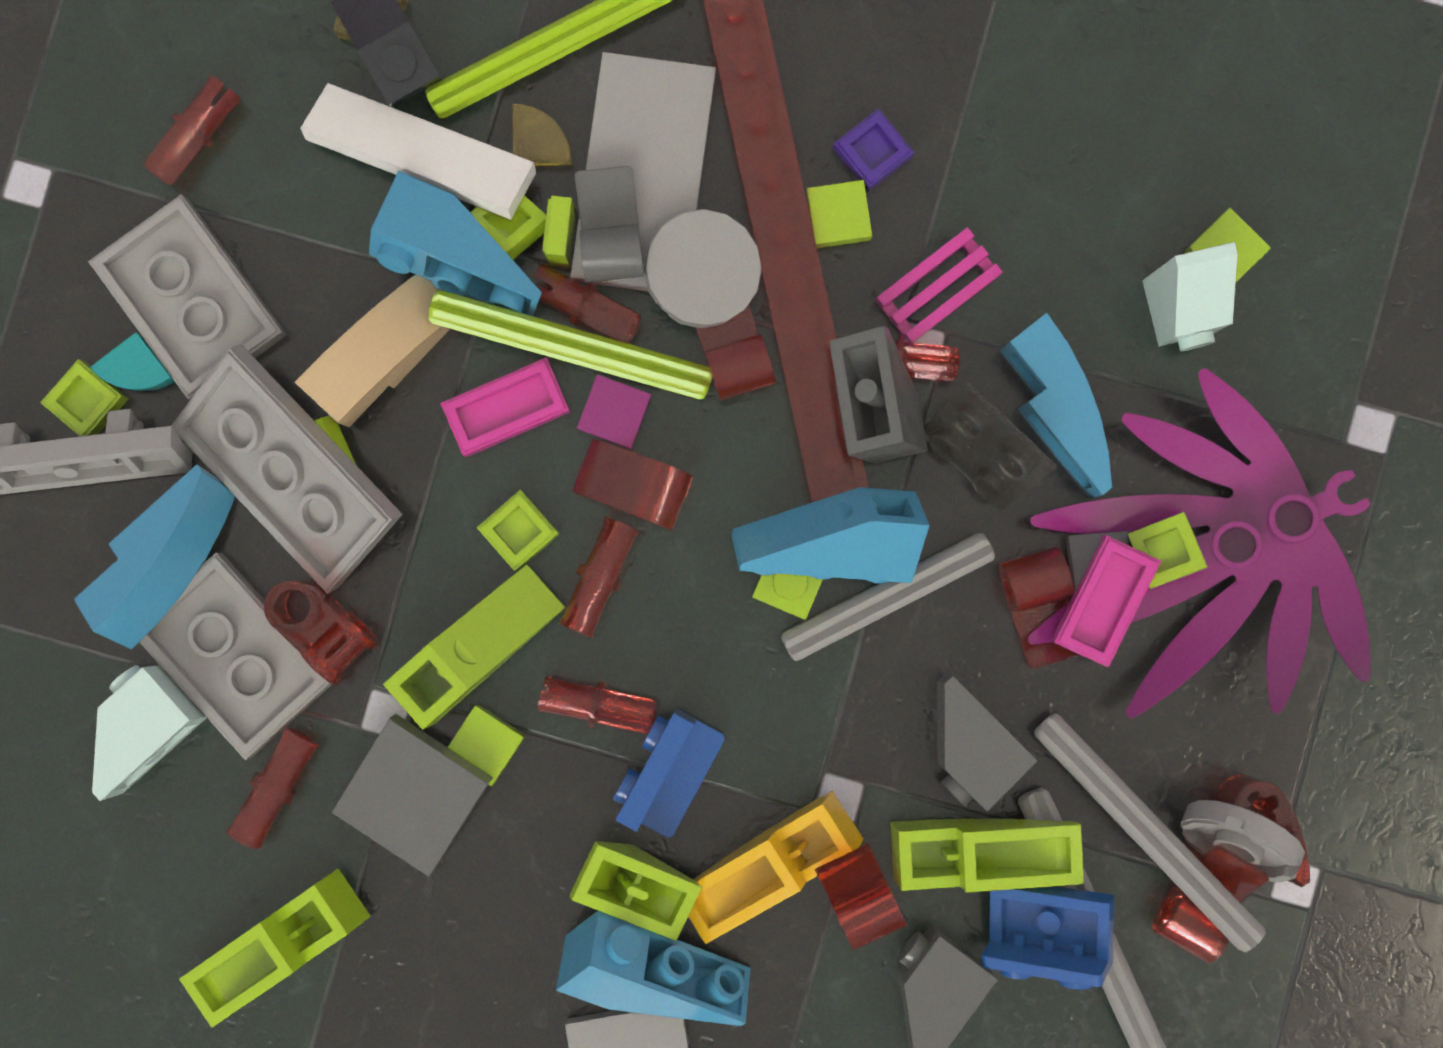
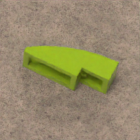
[890,819,1084,893]
[179,868,371,1028]

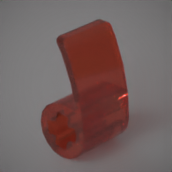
[696,304,775,401]
[573,439,693,531]
[999,547,1080,669]
[1216,774,1310,888]
[815,844,907,951]
[1152,845,1269,964]

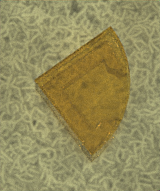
[512,104,573,166]

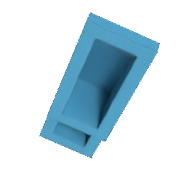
[1000,313,1112,499]
[74,465,235,650]

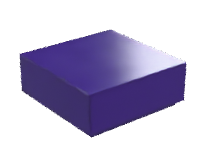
[833,108,915,192]

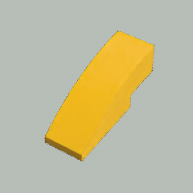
[688,790,864,944]

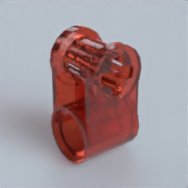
[264,579,380,686]

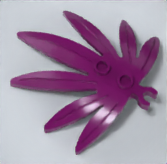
[1028,369,1371,718]

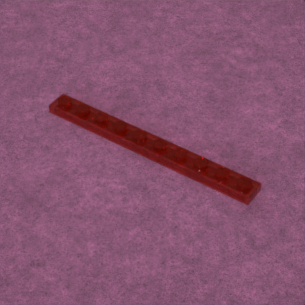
[702,0,869,503]

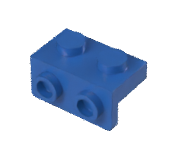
[613,708,725,838]
[981,886,1114,990]

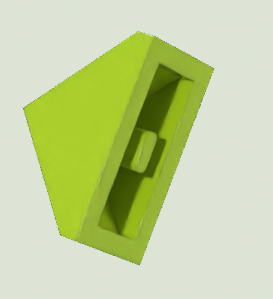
[569,841,702,941]

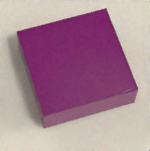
[577,374,652,450]

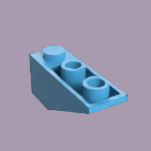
[369,171,542,316]
[731,487,930,583]
[556,911,751,1026]

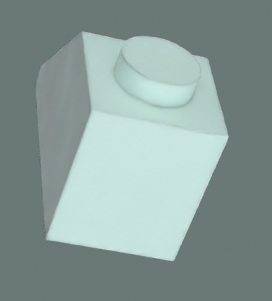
[1142,242,1237,351]
[92,665,207,801]

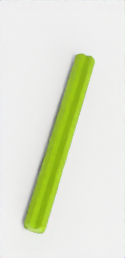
[425,0,673,118]
[428,290,712,399]

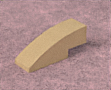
[295,275,450,427]

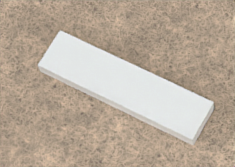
[300,83,536,220]

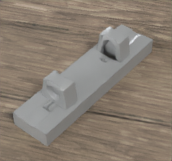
[0,409,193,495]

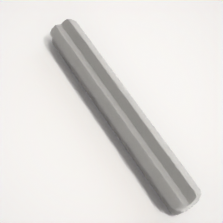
[782,533,995,661]

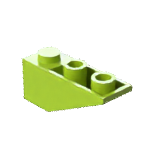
[383,564,566,730]

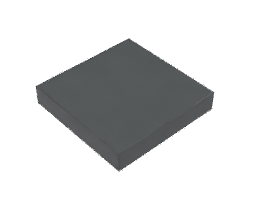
[332,714,493,877]

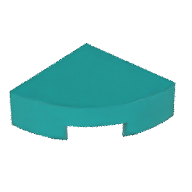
[90,332,175,391]

